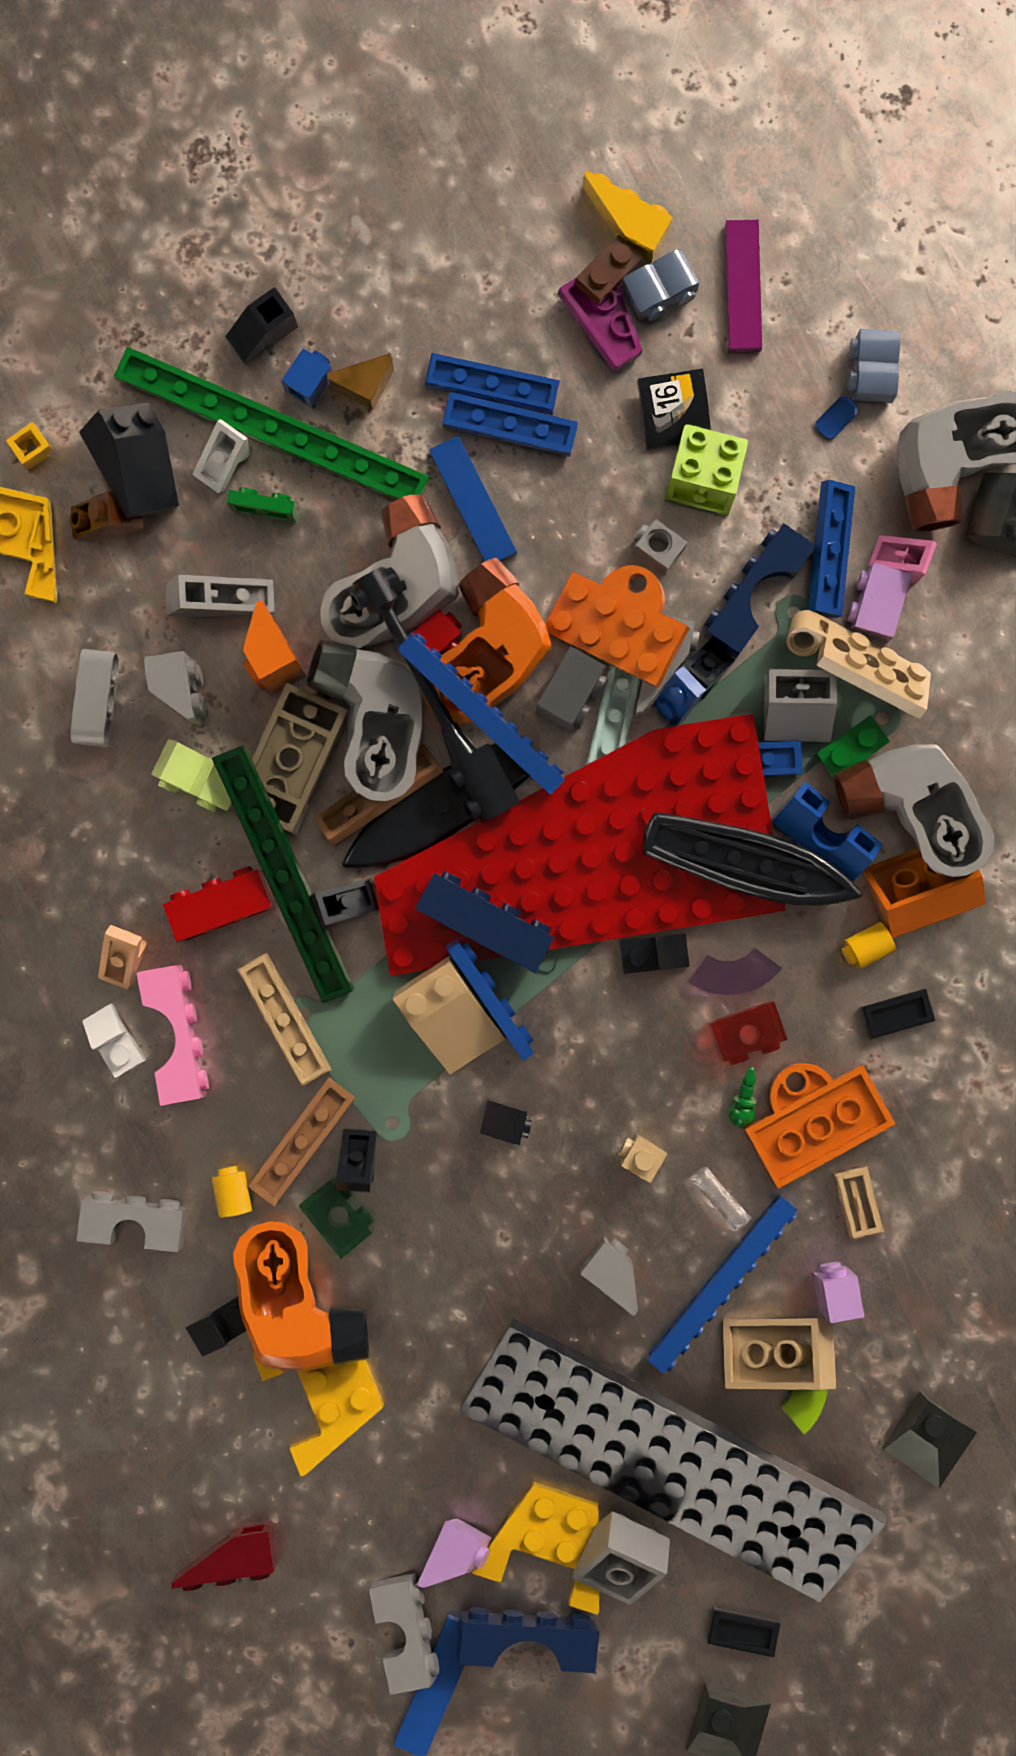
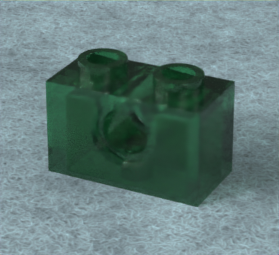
[298,1177,375,1259]

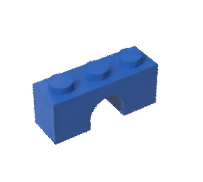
[772,781,883,881]

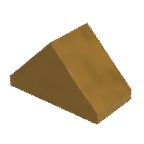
[327,353,394,410]

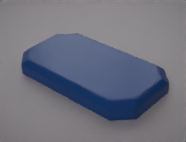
[816,396,858,439]

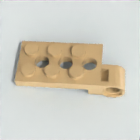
[787,610,931,719]

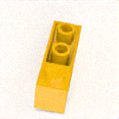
[583,170,673,263]

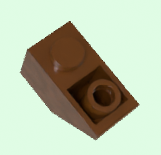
[69,491,143,540]

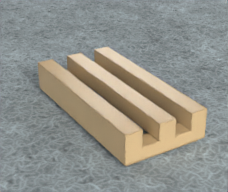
[833,1166,884,1241]

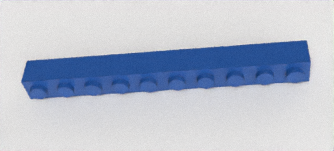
[397,632,565,795]
[646,1194,797,1374]

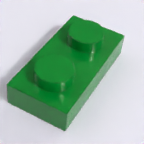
[227,487,298,522]
[815,715,890,779]

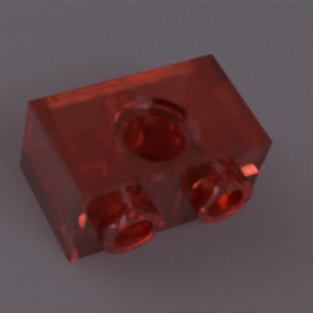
[707,1001,788,1065]

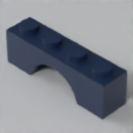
[704,523,816,659]
[456,1607,600,1673]

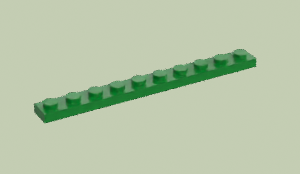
[114,347,429,501]

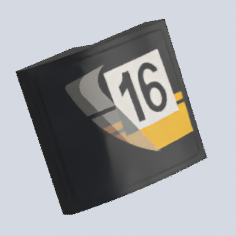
[637,369,711,450]

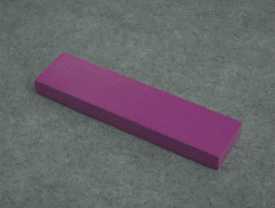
[725,220,762,353]

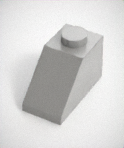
[579,1237,638,1316]

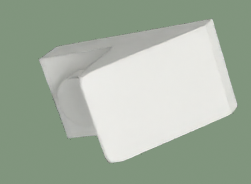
[192,419,250,493]
[82,1003,146,1078]

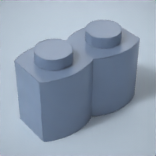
[622,249,699,321]
[847,329,900,403]

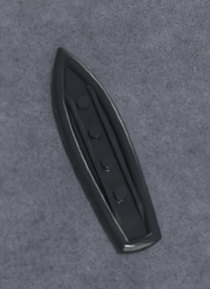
[342,736,530,868]
[642,812,863,906]

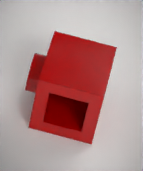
[412,609,462,655]

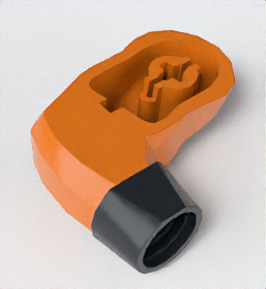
[233,1221,369,1371]

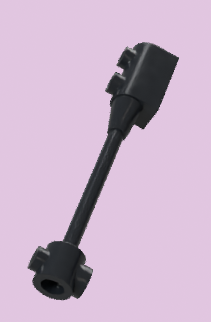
[350,567,521,823]

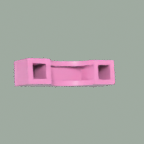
[136,965,209,1106]

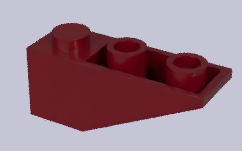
[171,1522,278,1591]

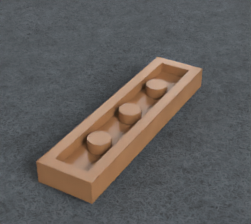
[314,743,443,846]
[247,1077,356,1206]

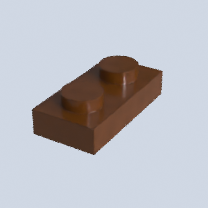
[574,235,643,305]

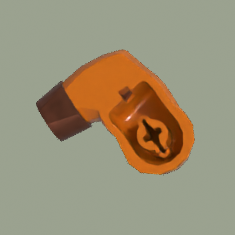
[423,558,552,724]

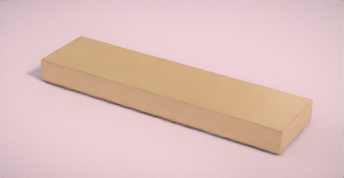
[237,953,332,1087]

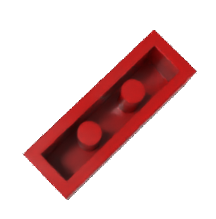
[163,866,275,943]

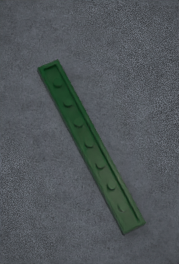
[212,744,355,1003]

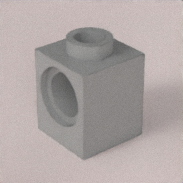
[633,519,687,575]

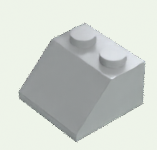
[573,1511,670,1605]

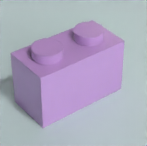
[847,563,912,643]
[812,1262,865,1323]

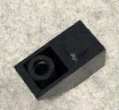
[225,287,298,364]
[480,1098,532,1145]

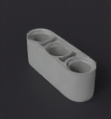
[70,649,119,747]

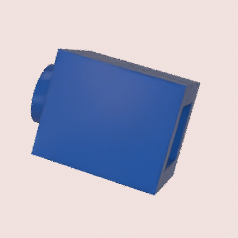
[281,348,332,408]

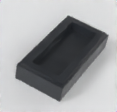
[860,989,936,1039]
[706,1606,781,1657]

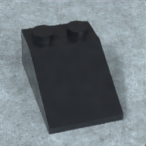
[79,402,179,519]

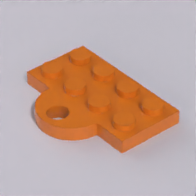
[545,565,690,688]
[744,1063,896,1189]

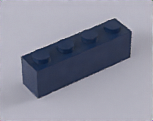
[415,870,555,973]

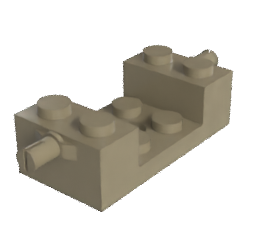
[231,683,349,836]

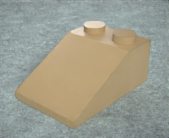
[392,955,506,1075]
[723,1318,836,1390]

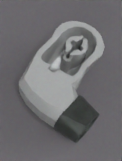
[307,640,423,801]

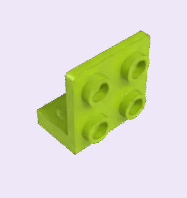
[665,424,748,516]

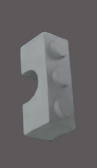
[76,1192,188,1252]
[369,1573,439,1695]

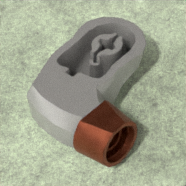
[897,391,1016,532]
[320,494,459,648]
[833,744,995,878]

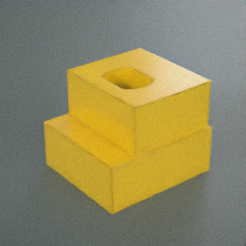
[5,422,53,470]

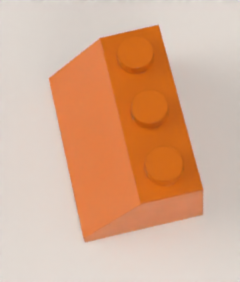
[242,600,306,696]
[862,848,986,939]

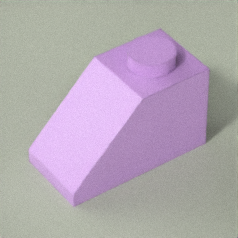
[417,1518,491,1588]

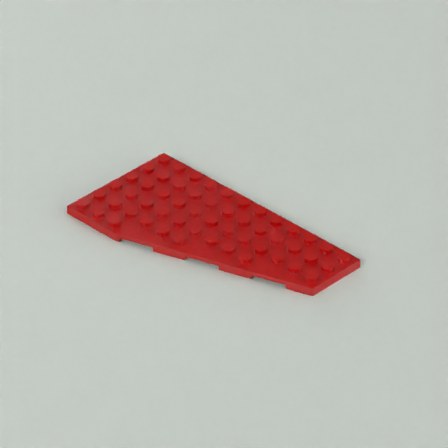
[374,713,786,976]

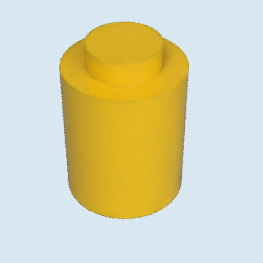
[841,922,896,969]
[211,1165,252,1218]

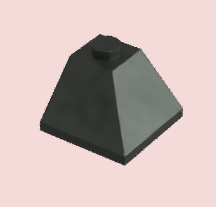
[882,1392,977,1488]
[686,1682,771,1756]

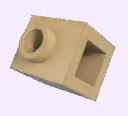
[618,1133,667,1183]

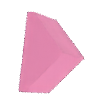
[868,535,937,584]

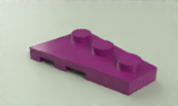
[557,278,643,373]

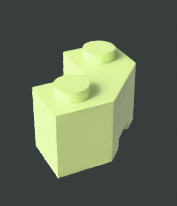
[151,739,231,812]

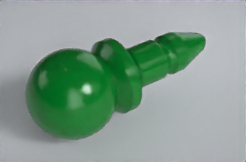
[728,1066,756,1128]

